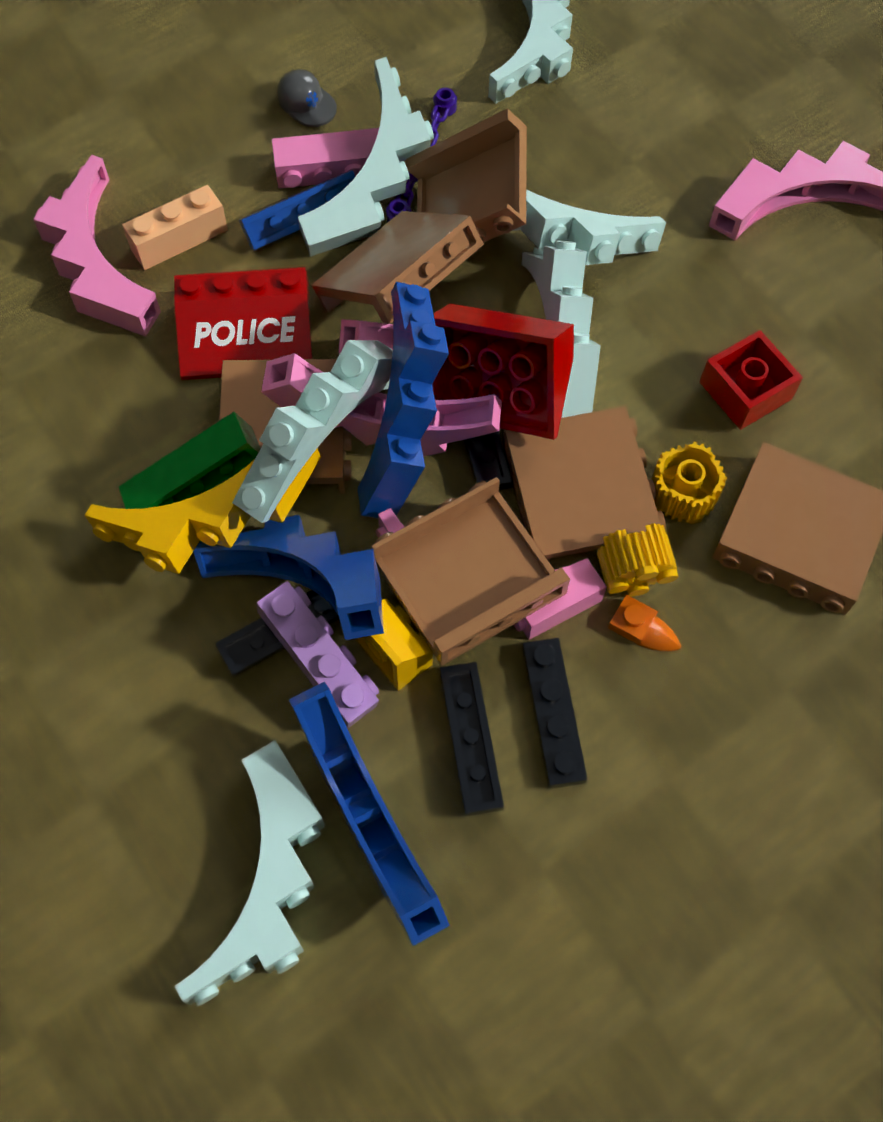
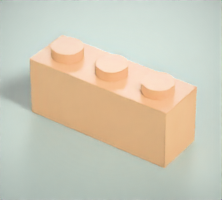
[122,184,228,271]

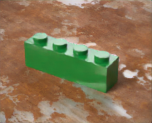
[118,412,261,509]

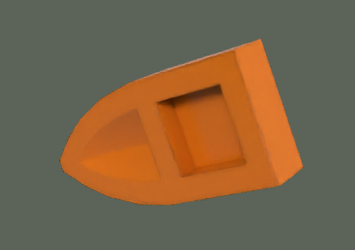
[608,594,681,651]

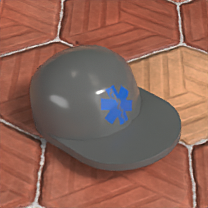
[277,69,337,127]

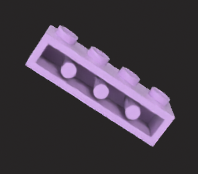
[257,580,379,729]

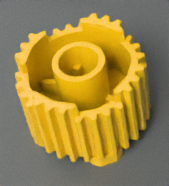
[651,441,727,524]
[597,523,679,597]

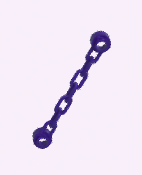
[386,88,457,223]

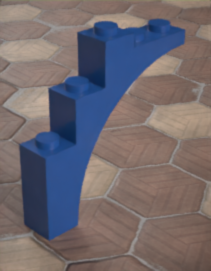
[357,282,449,518]
[193,515,384,640]
[289,681,450,946]

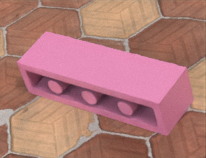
[272,128,379,189]

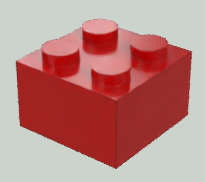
[699,330,803,430]

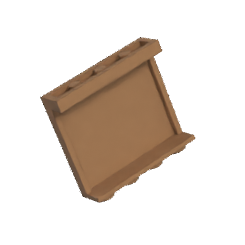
[406,108,527,243]
[311,211,484,324]
[219,359,352,494]
[503,406,666,563]
[712,442,883,615]
[371,477,570,666]

